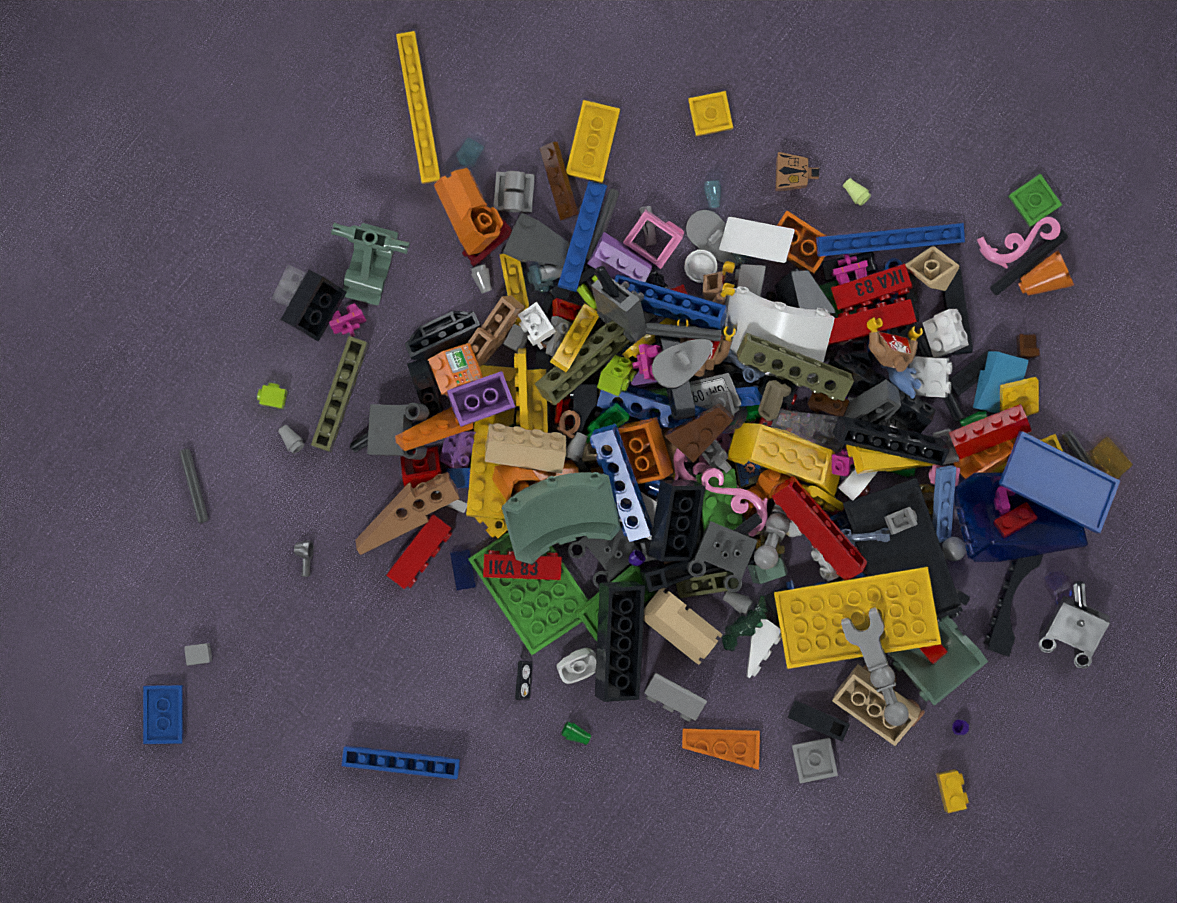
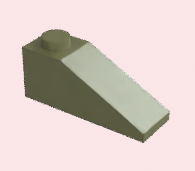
[676,570,738,598]

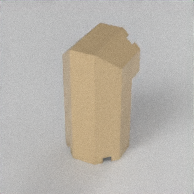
[643,588,723,665]

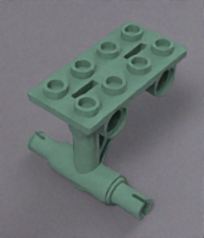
[331,222,410,306]

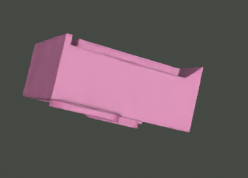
[623,209,684,269]

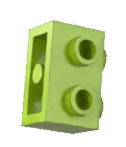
[597,355,637,396]

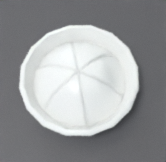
[684,250,717,283]

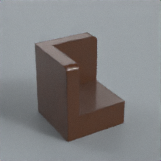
[1016,334,1040,358]

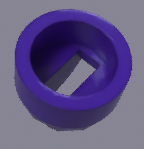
[629,549,646,566]
[952,719,969,735]

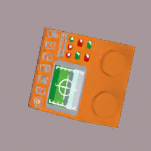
[428,343,483,395]

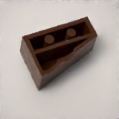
[665,403,734,463]

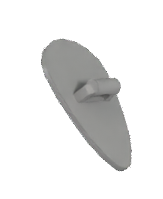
[686,210,742,266]
[652,339,713,388]

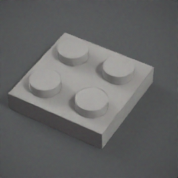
[792,737,838,783]

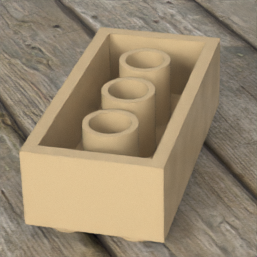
[485,423,566,474]
[832,664,921,746]

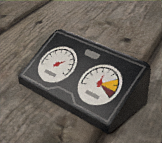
[515,661,533,700]

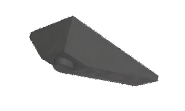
[503,213,570,268]

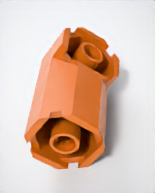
[434,168,503,255]
[492,460,578,501]

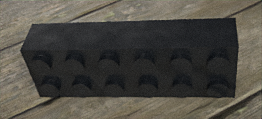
[595,581,645,702]

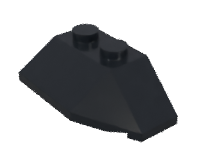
[405,311,481,362]

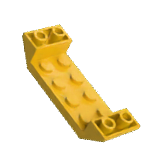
[727,423,840,497]

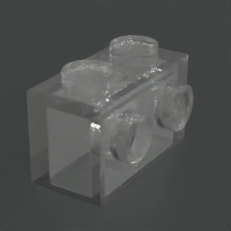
[271,264,307,307]

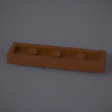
[539,141,578,221]

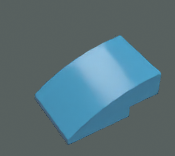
[973,352,1028,414]

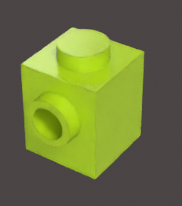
[257,383,288,410]

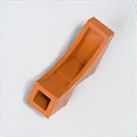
[740,469,791,520]

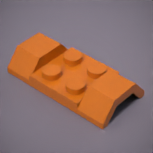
[953,437,1017,484]

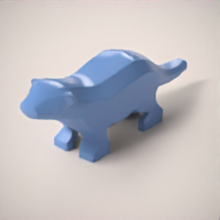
[881,364,922,399]

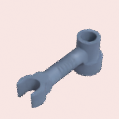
[722,349,765,383]
[841,528,890,548]

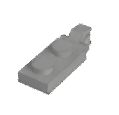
[702,439,732,473]

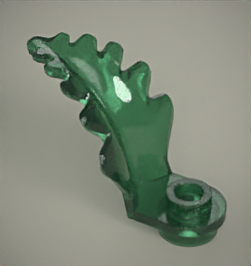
[722,595,768,651]

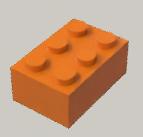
[777,211,826,276]
[618,417,674,484]

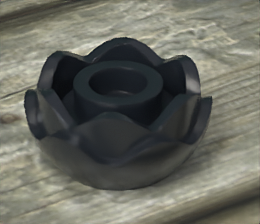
[647,271,668,288]

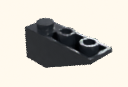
[407,358,444,419]
[787,700,850,742]

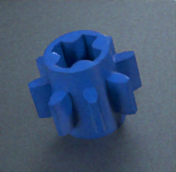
[644,479,662,497]

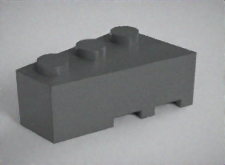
[844,380,901,425]

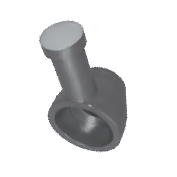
[294,540,314,577]

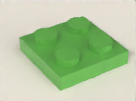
[1008,174,1062,227]

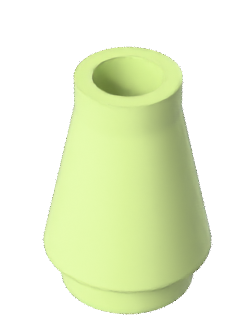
[843,178,871,206]

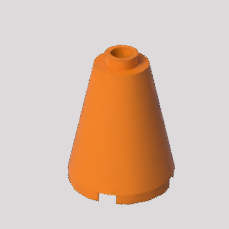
[1018,250,1074,296]

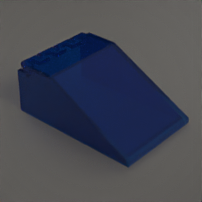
[954,472,1088,562]

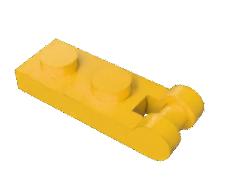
[801,484,844,512]

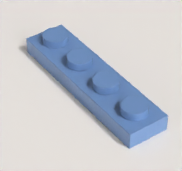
[932,465,956,543]

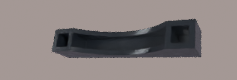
[570,383,599,473]
[983,540,1046,657]
[640,546,756,592]

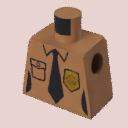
[775,152,819,191]

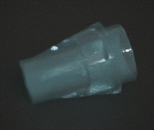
[703,180,722,208]

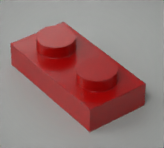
[994,502,1037,538]

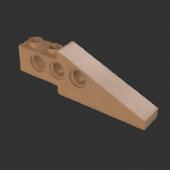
[437,295,525,397]
[355,472,460,555]

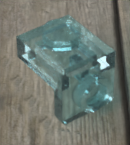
[527,265,554,293]

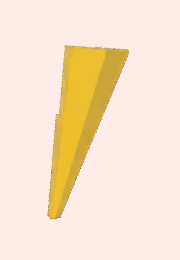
[846,445,933,474]

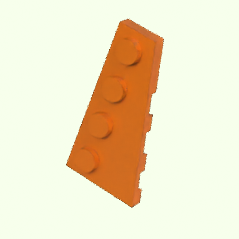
[395,407,473,451]
[682,728,760,770]

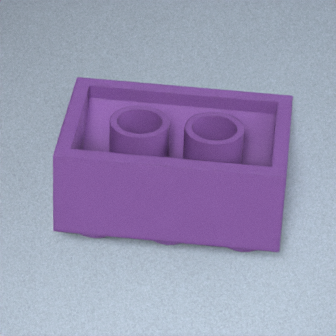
[587,232,652,282]
[447,371,515,427]

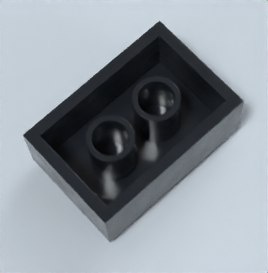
[280,270,347,342]

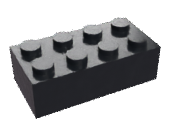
[649,480,705,561]

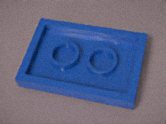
[143,685,183,744]

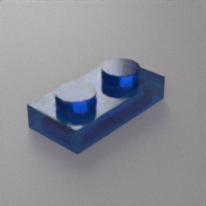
[450,549,476,591]

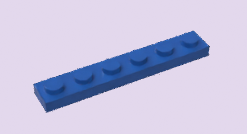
[558,180,607,292]

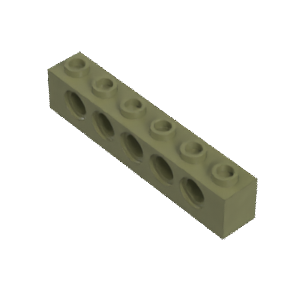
[535,320,630,406]
[737,332,854,401]
[311,336,369,452]

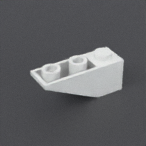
[746,617,782,678]

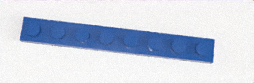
[816,223,965,256]

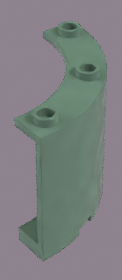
[502,472,621,564]
[888,616,988,706]

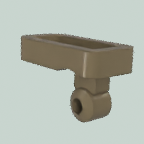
[758,380,791,421]

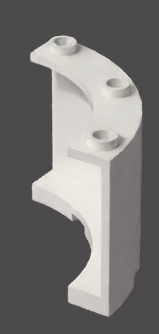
[721,286,835,378]

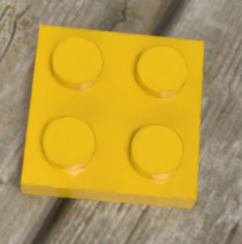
[688,91,733,137]
[1000,377,1039,416]

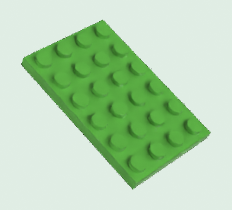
[468,532,588,655]

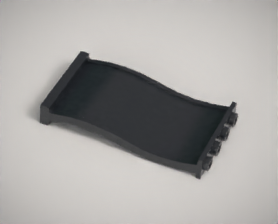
[843,478,963,623]

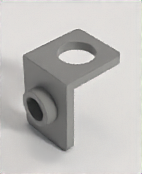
[932,429,959,465]

